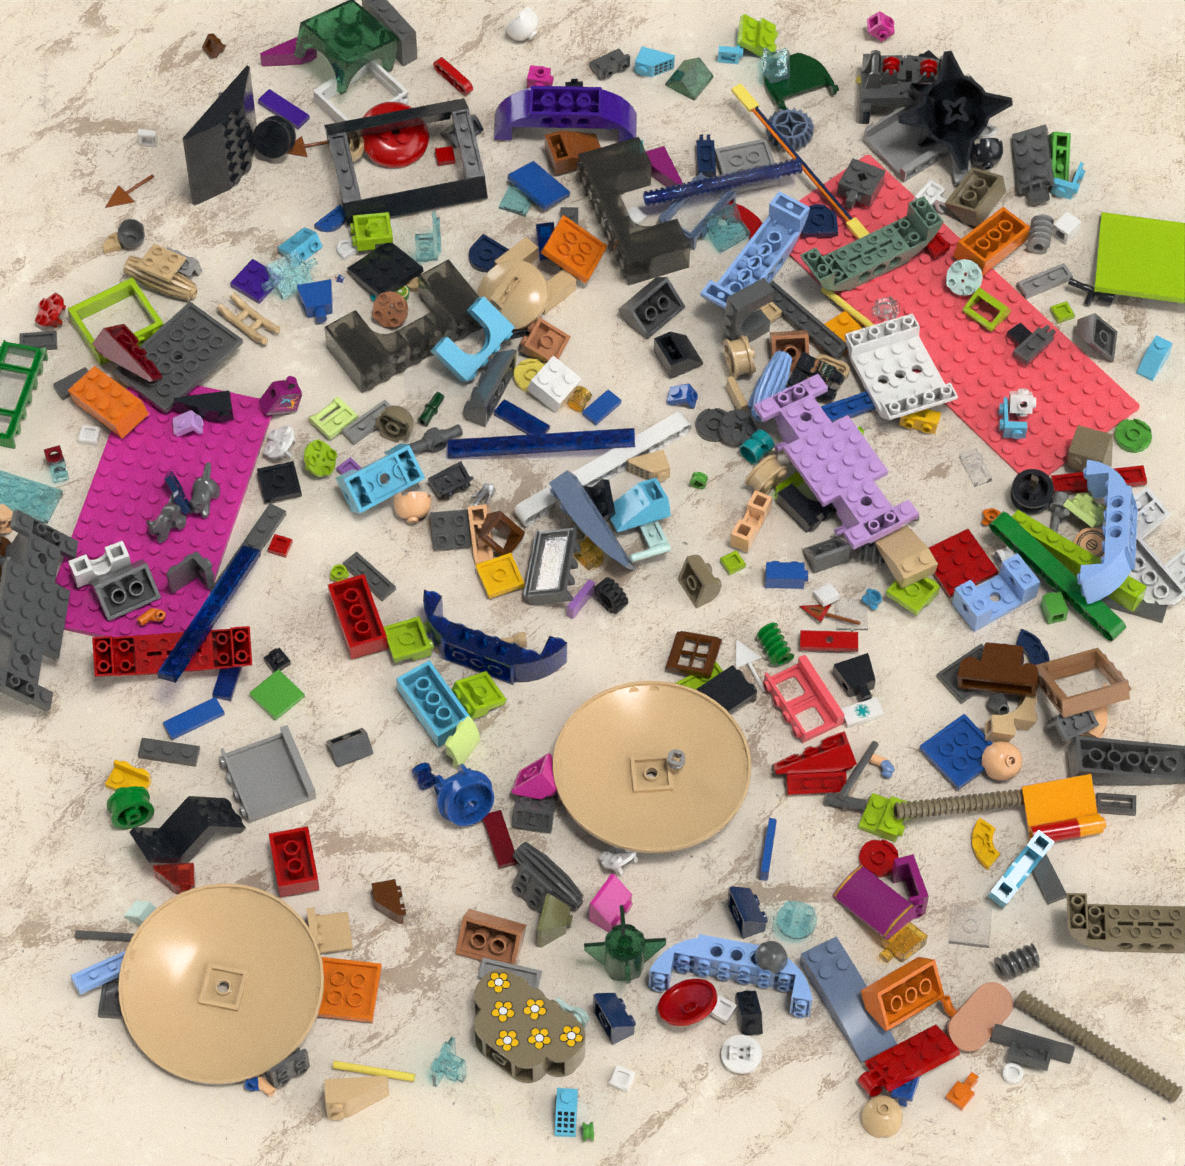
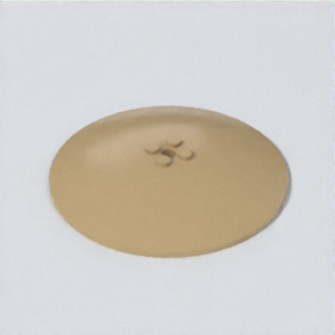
[553,681,751,853]
[118,883,324,1084]

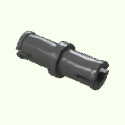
[825,792,867,812]

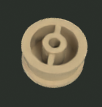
[723,335,756,379]
[745,454,788,495]

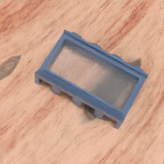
[658,172,736,250]

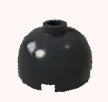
[970,138,1003,170]

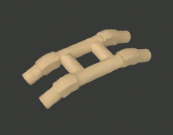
[217,292,281,344]

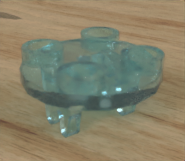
[777,901,817,940]

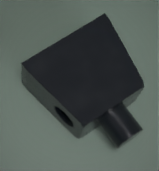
[833,653,876,701]

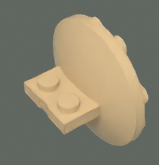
[477,260,549,330]

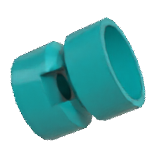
[739,429,775,464]

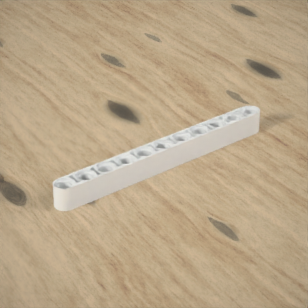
[513,412,692,527]

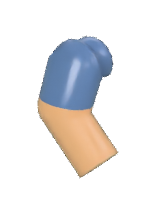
[870,754,895,778]

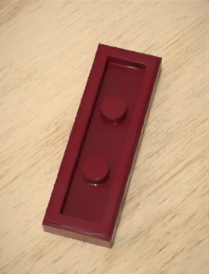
[482,810,518,869]

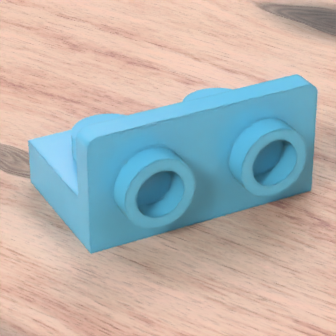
[277,227,323,267]

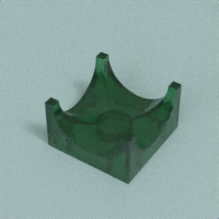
[294,0,399,95]

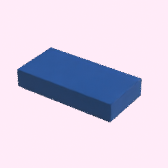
[582,389,622,426]

